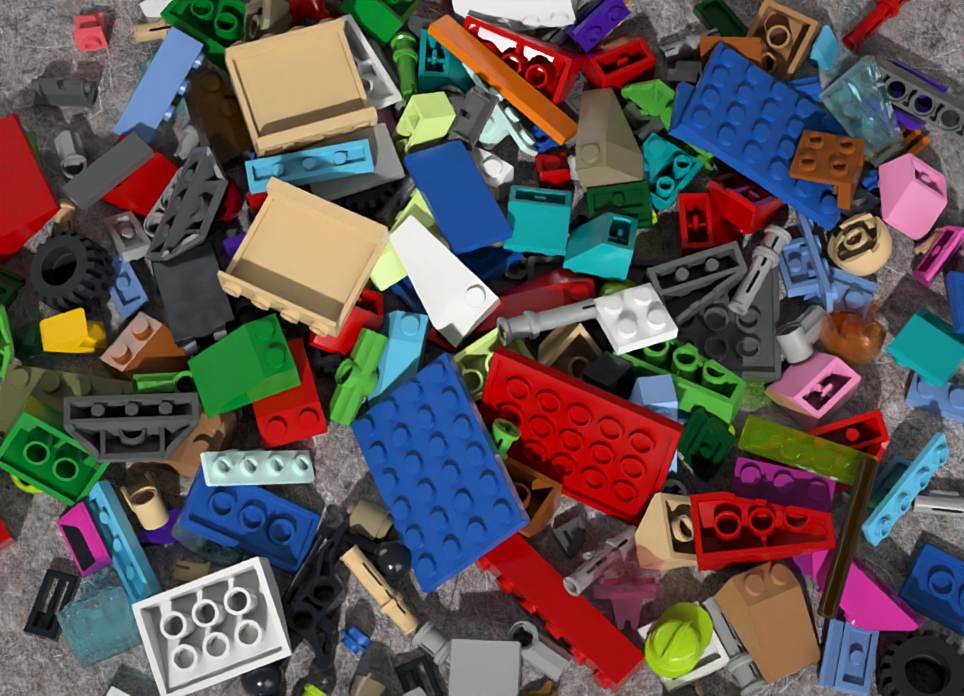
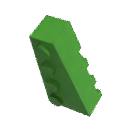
[613,338,747,429]

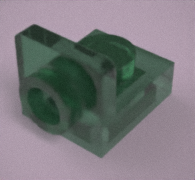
[12,309,49,363]

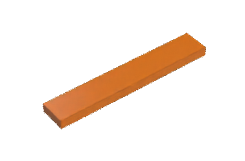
[427,14,578,146]

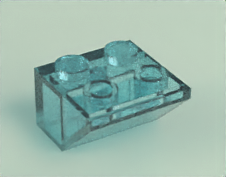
[55,586,143,669]

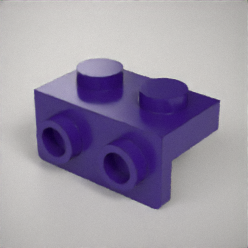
[564,0,630,53]

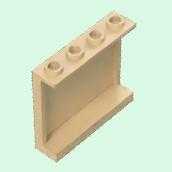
[225,18,378,159]
[217,176,389,338]

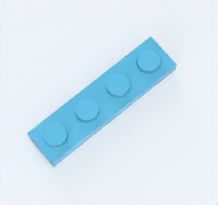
[245,139,374,194]
[84,480,163,604]

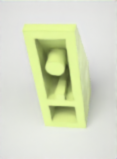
[391,91,456,172]

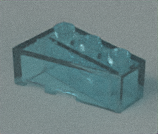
[818,55,907,168]

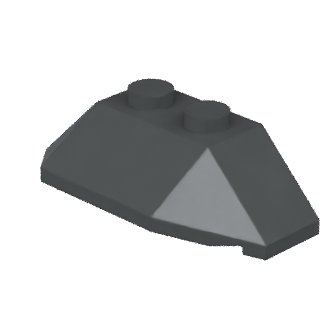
[145,146,229,261]
[64,392,200,463]

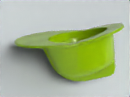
[644,602,713,678]

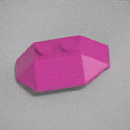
[812,535,926,631]

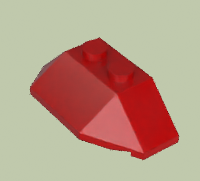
[707,172,787,234]
[751,409,890,494]

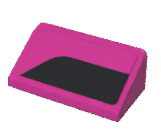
[912,225,964,288]
[57,501,113,578]

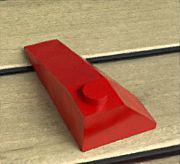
[463,15,584,108]
[469,268,596,337]
[690,491,836,571]

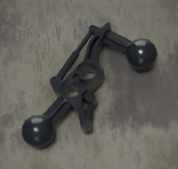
[240,521,412,696]

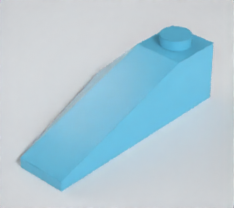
[368,310,430,410]

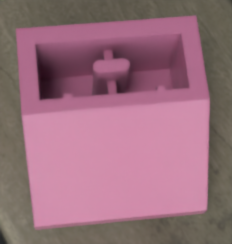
[878,153,947,242]
[764,351,862,431]

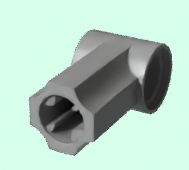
[54,130,89,183]
[775,305,833,363]
[508,621,574,683]

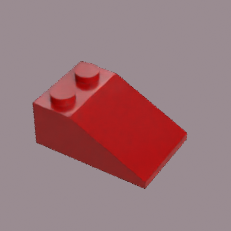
[252,337,328,450]

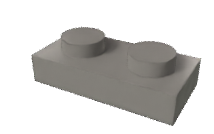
[102,210,151,263]

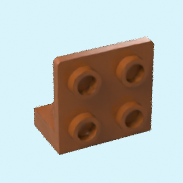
[789,130,866,210]

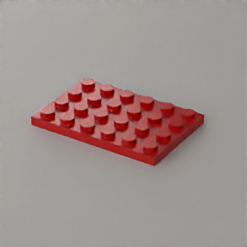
[479,345,685,528]

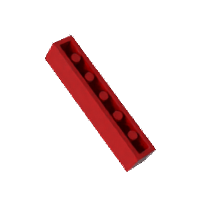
[474,532,645,693]

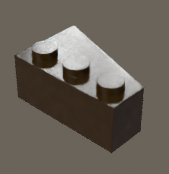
[184,67,255,173]

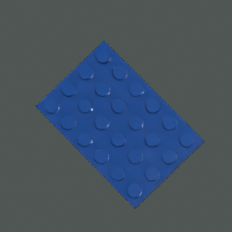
[675,42,868,231]
[351,352,531,593]

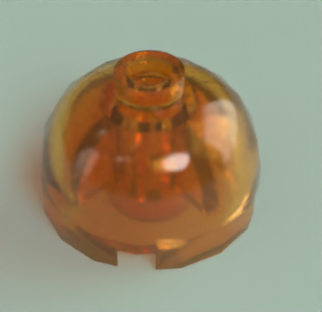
[820,311,887,368]

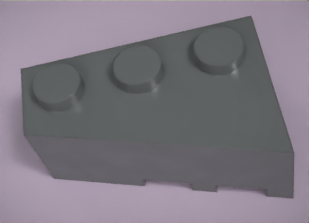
[642,241,748,328]

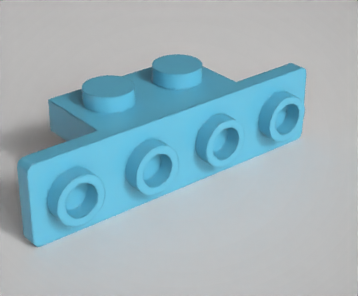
[862,432,950,547]

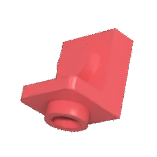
[73,12,108,51]

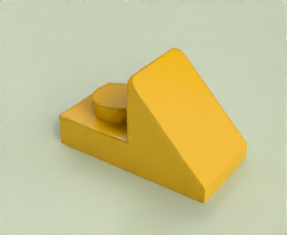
[39,308,108,355]

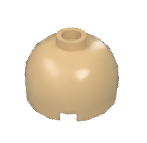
[827,213,893,276]

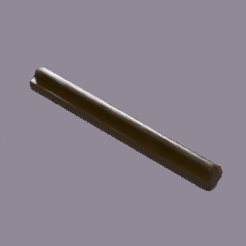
[817,457,879,620]

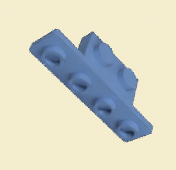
[778,209,838,313]

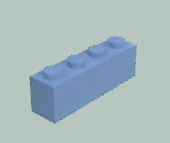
[112,26,205,147]

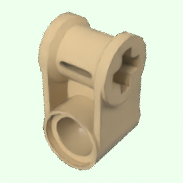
[119,471,170,530]

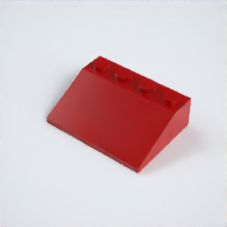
[0,113,61,265]

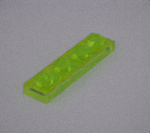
[738,414,878,487]

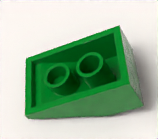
[160,0,246,73]
[187,313,301,419]

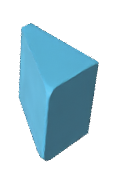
[809,25,840,70]

